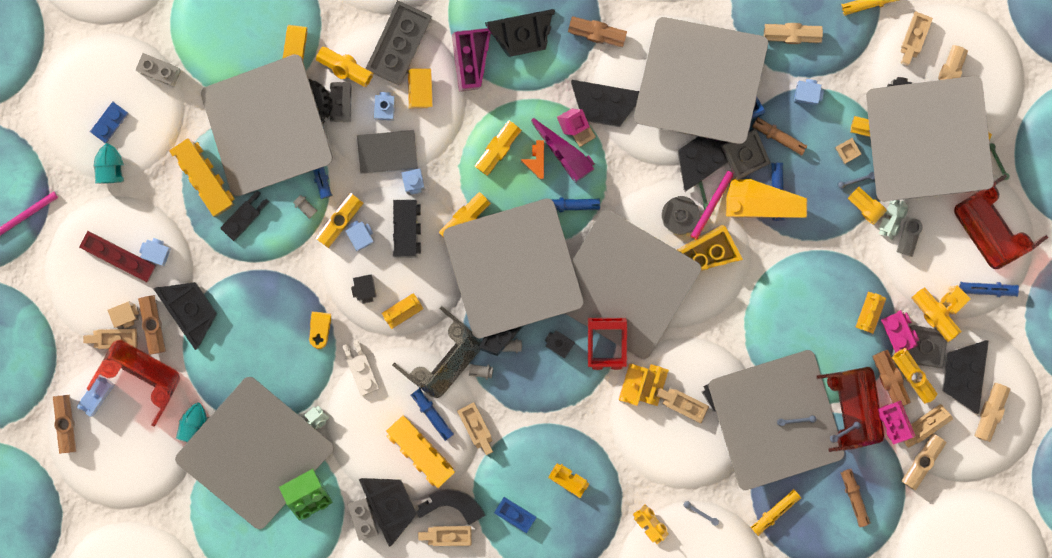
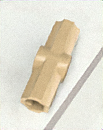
[764,23,823,44]
[938,45,968,80]
[974,383,1011,442]
[901,433,947,491]

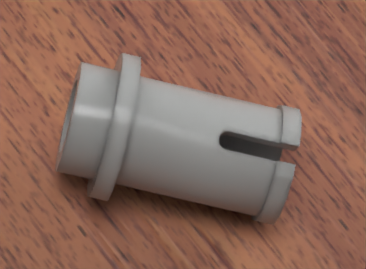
[293,195,318,219]
[502,338,522,353]
[469,364,493,380]

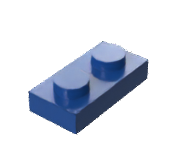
[90,101,129,144]
[494,497,537,534]

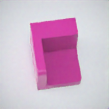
[557,109,590,135]

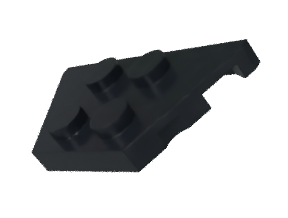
[485,9,555,57]
[571,80,639,127]
[677,136,728,192]
[154,282,217,350]
[942,340,989,414]
[359,478,417,547]

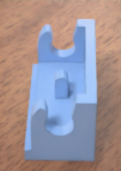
[77,374,115,417]

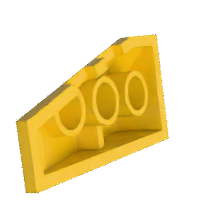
[726,179,807,218]

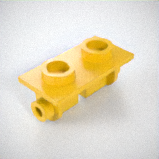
[855,291,886,334]
[381,293,424,329]
[639,364,669,406]
[548,463,589,498]
[633,504,669,545]

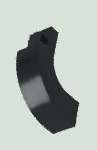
[416,489,486,525]

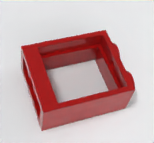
[588,318,627,370]

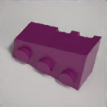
[452,28,491,92]

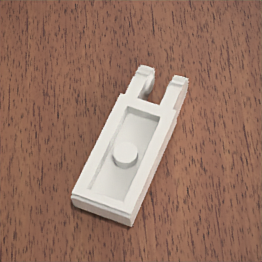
[343,340,379,396]

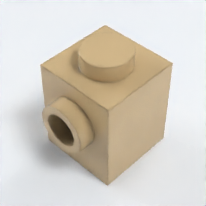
[107,301,139,329]

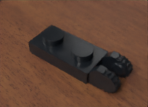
[220,191,270,241]

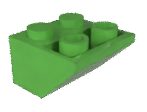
[279,469,333,521]

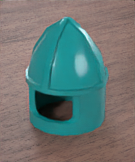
[93,143,124,184]
[176,402,208,442]

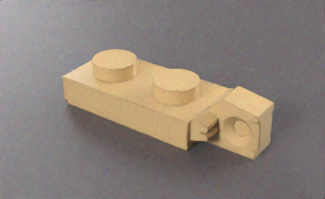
[900,11,933,66]
[83,328,138,349]
[655,388,709,424]
[457,402,493,455]
[903,404,953,448]
[418,526,472,546]

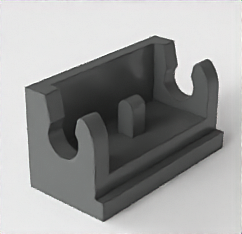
[330,82,351,122]

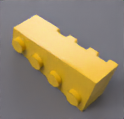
[169,138,235,218]
[676,225,743,271]
[386,415,456,488]

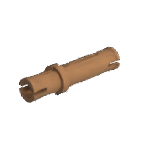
[752,117,808,156]
[840,469,871,527]

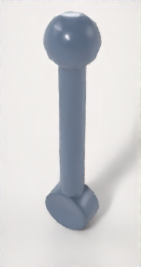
[838,172,875,189]
[777,415,817,426]
[830,422,861,443]
[683,501,719,526]

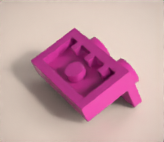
[881,310,919,353]
[878,400,916,445]

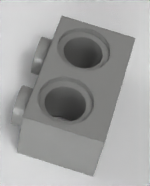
[136,53,181,87]
[347,497,379,541]

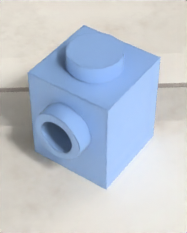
[794,79,824,105]
[374,92,395,121]
[401,168,425,195]
[345,220,374,252]
[139,238,171,266]

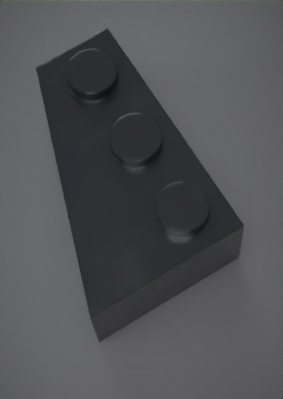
[393,200,421,258]

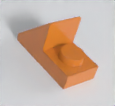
[521,140,544,180]

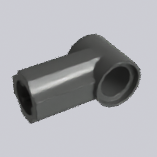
[896,218,923,257]

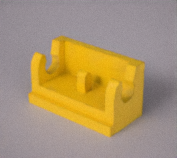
[407,68,432,109]
[940,285,971,315]
[618,363,648,406]

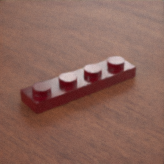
[79,230,157,283]

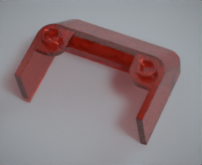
[954,174,1048,269]
[86,340,180,427]
[816,367,884,452]

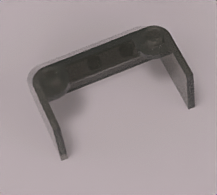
[392,306,482,398]

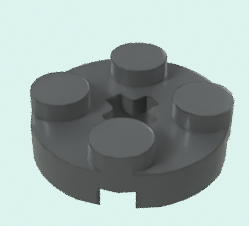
[661,196,700,235]

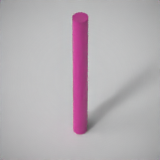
[691,171,733,240]
[0,192,58,236]

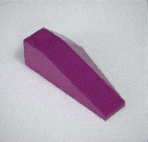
[531,118,595,184]

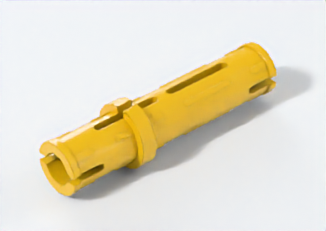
[841,0,900,16]
[750,489,801,536]

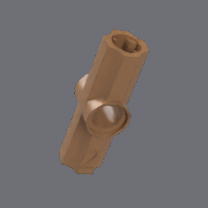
[568,16,627,48]
[138,295,166,355]
[872,350,911,406]
[53,394,77,454]

